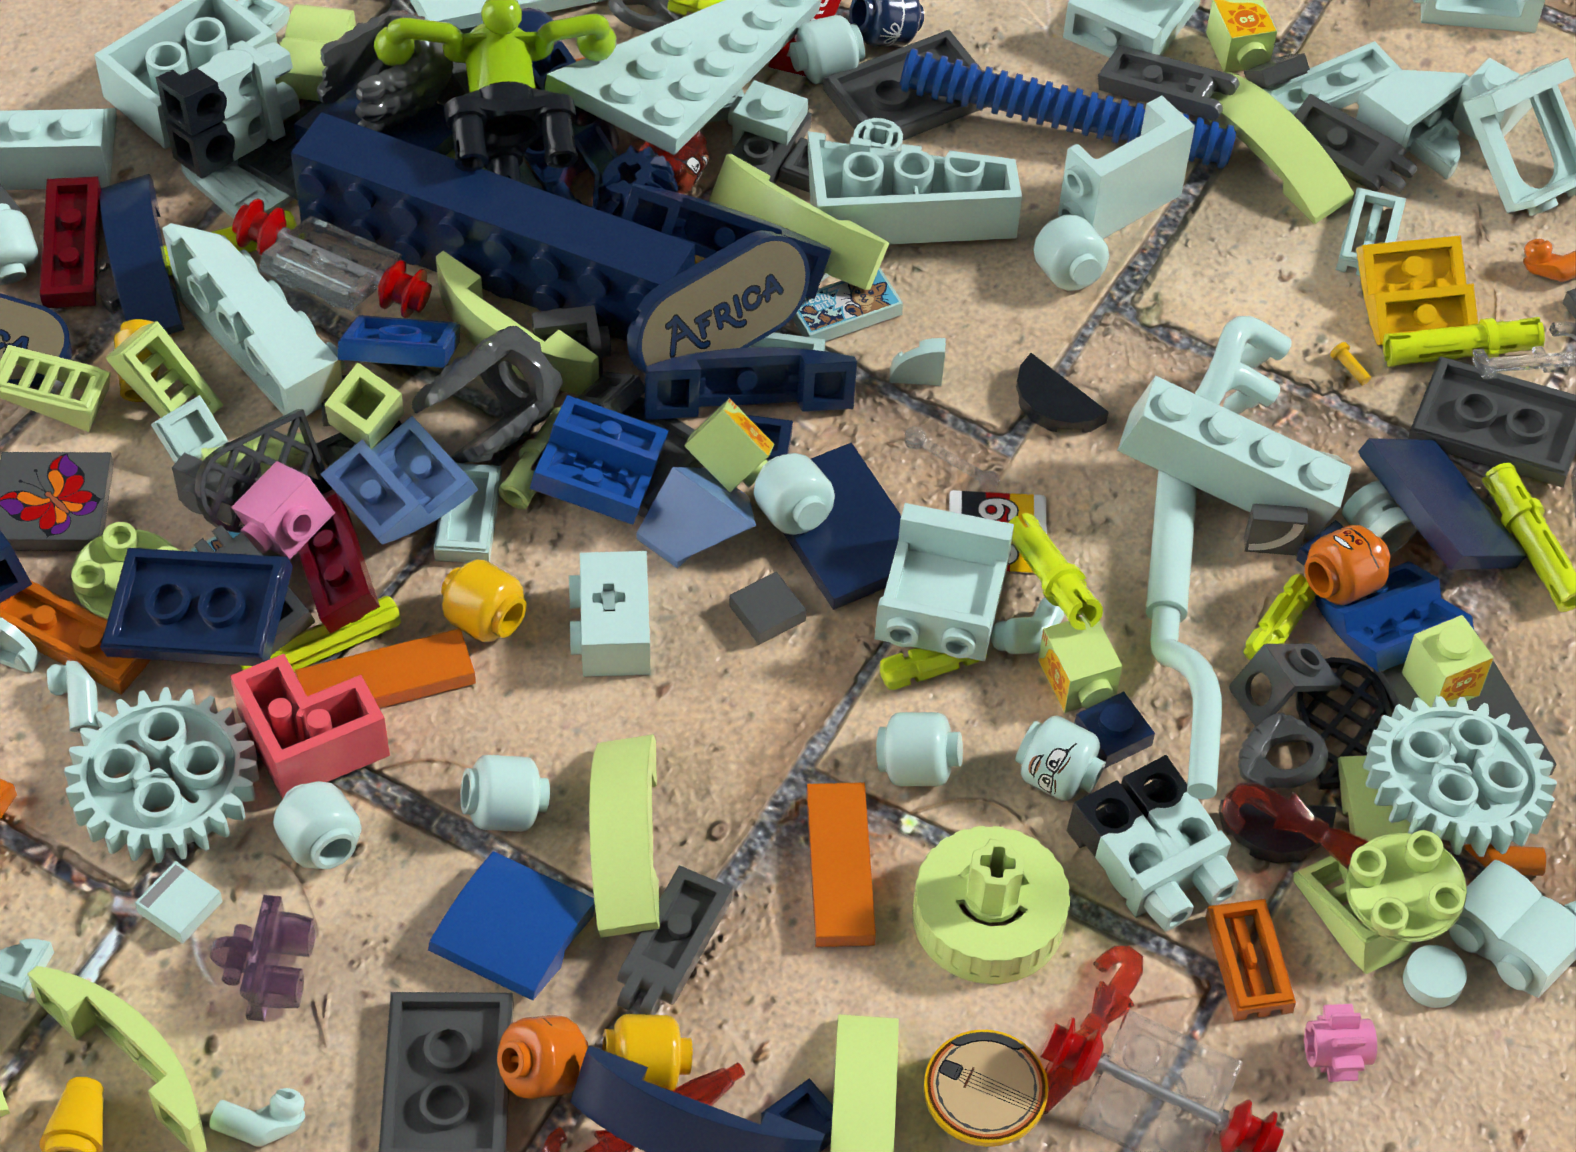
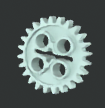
[64,687,259,863]
[1363,695,1557,857]

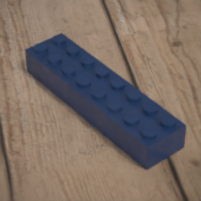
[291,112,695,341]

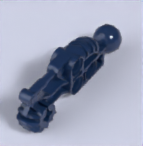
[518,8,678,218]

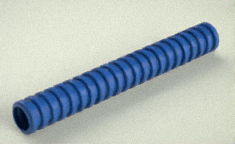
[900,48,1236,169]

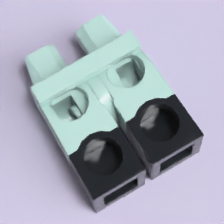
[155,40,300,179]
[1066,755,1239,932]

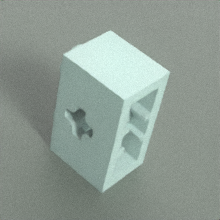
[569,551,650,677]

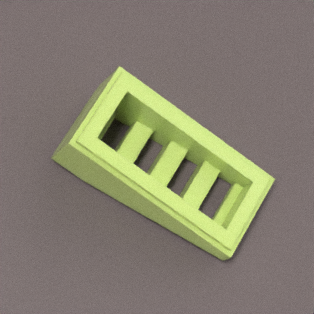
[106,321,223,418]
[0,345,111,432]
[1293,851,1412,974]

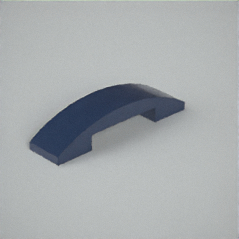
[100,174,185,335]
[622,183,831,299]
[644,347,857,420]
[570,1045,825,1152]

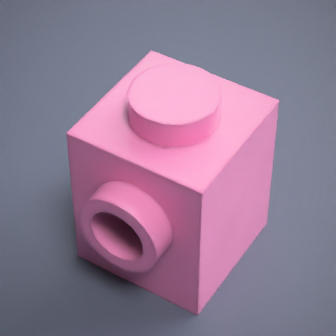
[231,461,335,559]

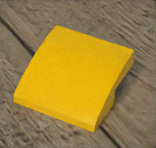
[1356,235,1478,346]

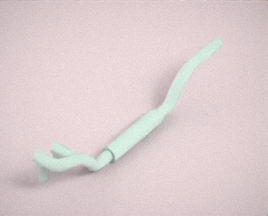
[1146,316,1292,799]

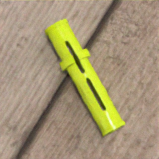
[1383,317,1545,367]
[1482,463,1576,612]
[1008,513,1103,630]

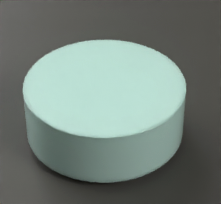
[1403,945,1467,1008]

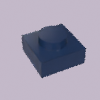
[1074,691,1155,768]

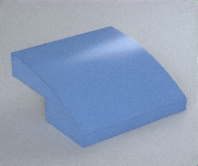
[320,416,478,545]

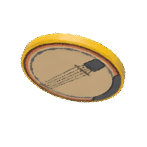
[924,1030,1048,1147]

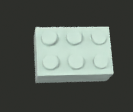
[94,0,277,149]

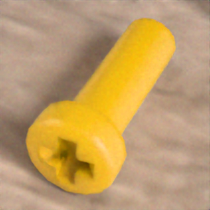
[1330,342,1371,386]

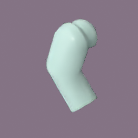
[990,598,1065,654]
[47,660,99,733]
[210,1088,305,1146]

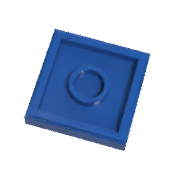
[338,315,460,368]

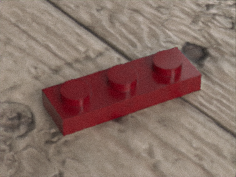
[40,176,101,308]
[299,493,380,634]

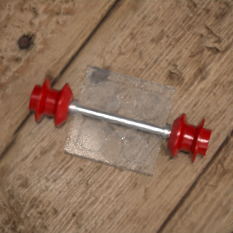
[232,198,432,318]
[1040,1009,1284,1152]

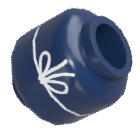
[849,0,924,48]

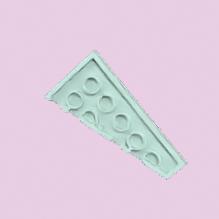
[545,0,821,155]

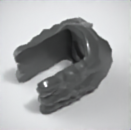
[316,11,454,133]
[412,326,563,463]

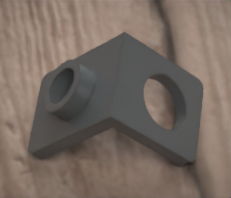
[1229,643,1341,726]

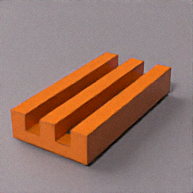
[1205,899,1296,1021]

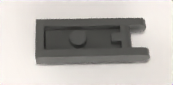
[1098,45,1240,120]

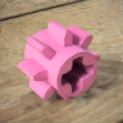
[1304,1004,1377,1082]

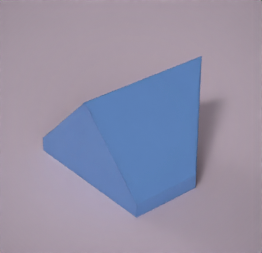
[637,467,756,569]

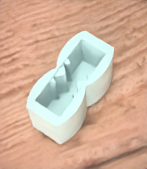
[1448,860,1576,998]

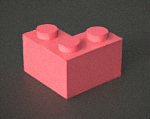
[230,654,390,800]

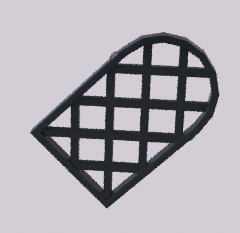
[194,409,332,533]
[1295,657,1392,790]

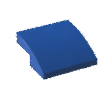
[529,395,669,525]
[1315,561,1474,672]
[428,851,595,1001]

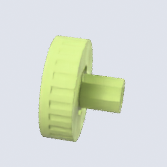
[912,826,1070,984]

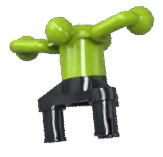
[374,0,616,182]

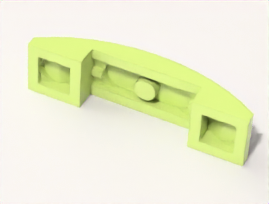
[1207,72,1354,224]
[709,154,889,290]
[436,251,599,395]
[589,734,660,938]
[27,966,207,1152]
[830,1014,899,1152]

